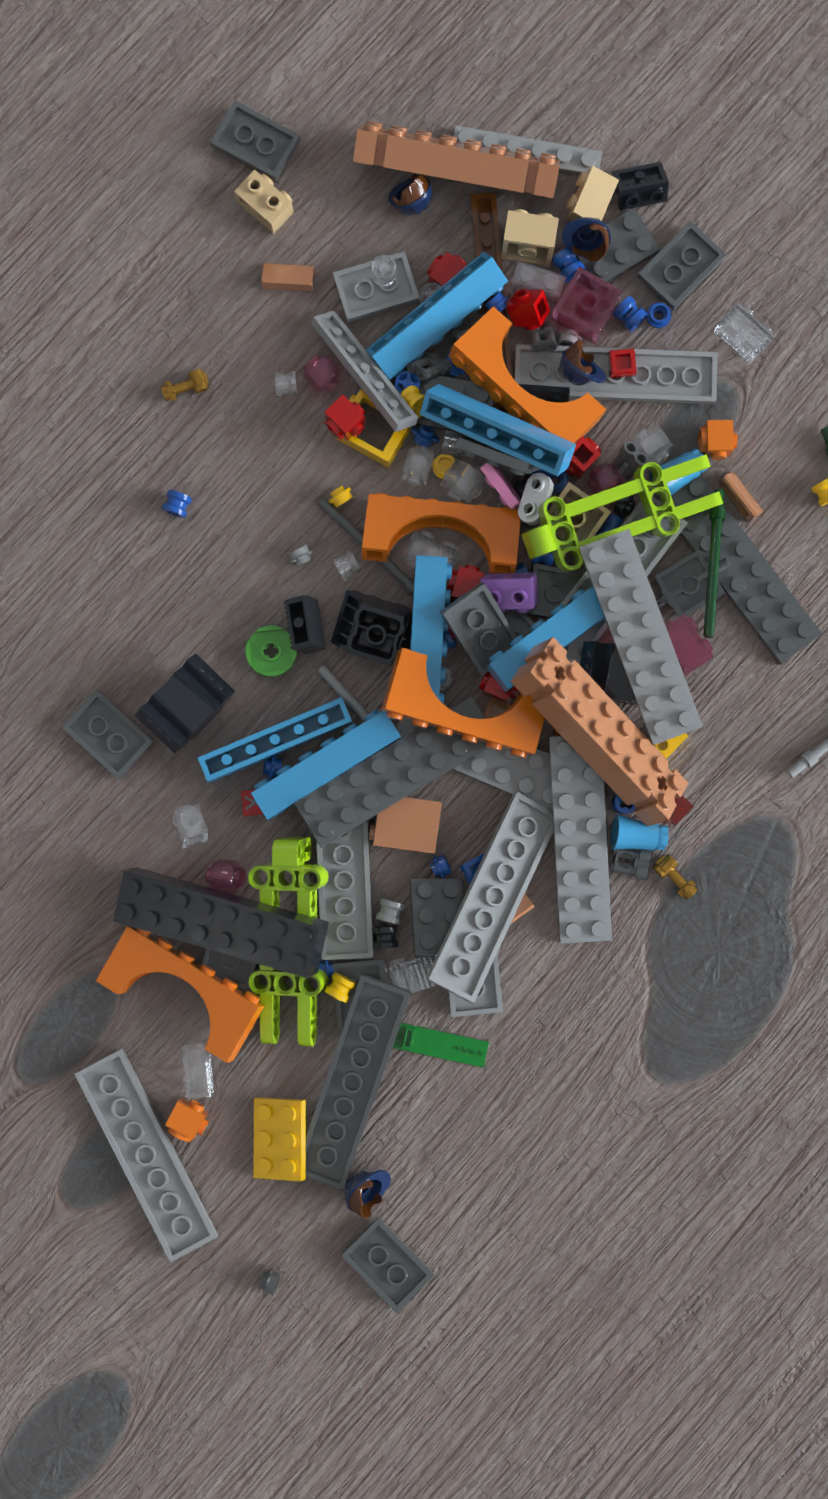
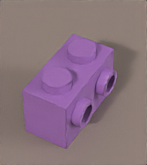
[480,572,539,613]

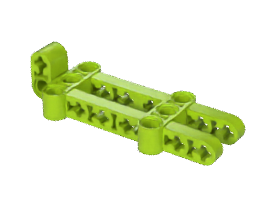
[522,454,724,572]
[248,836,329,1046]

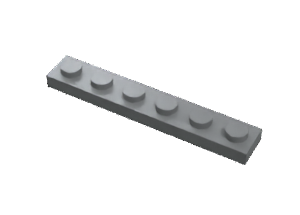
[454,125,603,176]
[311,310,418,432]

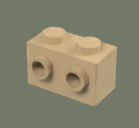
[565,166,619,221]
[234,169,294,234]

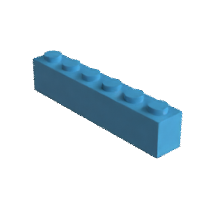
[366,252,508,380]
[420,384,576,476]
[410,555,452,704]
[487,583,604,693]
[198,697,353,783]
[251,710,401,821]

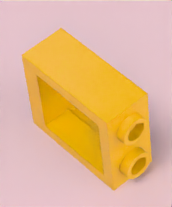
[336,389,413,468]

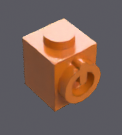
[698,420,738,460]
[165,1098,209,1142]

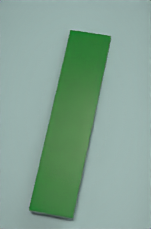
[393,1023,489,1068]

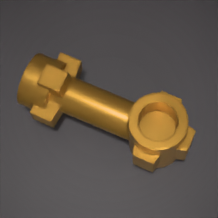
[160,369,209,402]
[653,854,698,900]

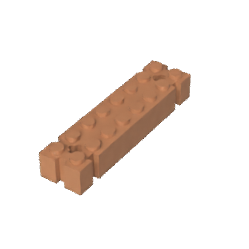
[353,121,560,198]
[510,637,688,826]

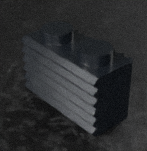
[284,595,326,654]

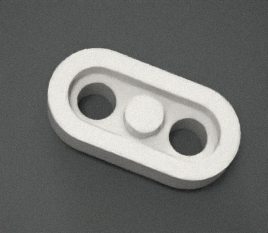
[518,473,554,525]

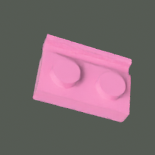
[480,463,521,510]

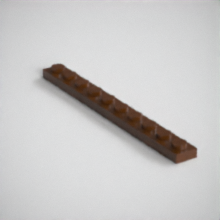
[470,192,513,414]

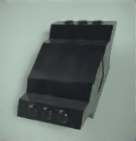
[331,590,412,665]
[580,641,637,705]
[135,653,235,753]

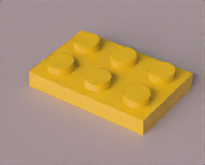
[253,1097,306,1182]

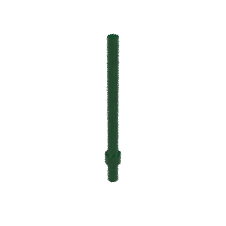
[703,489,726,638]

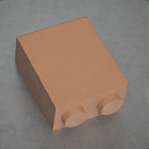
[369,797,442,854]

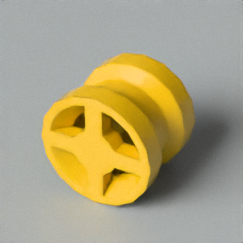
[400,386,425,418]
[811,479,828,507]
[324,972,357,1003]

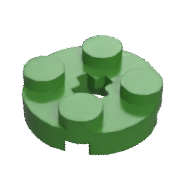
[245,625,297,677]

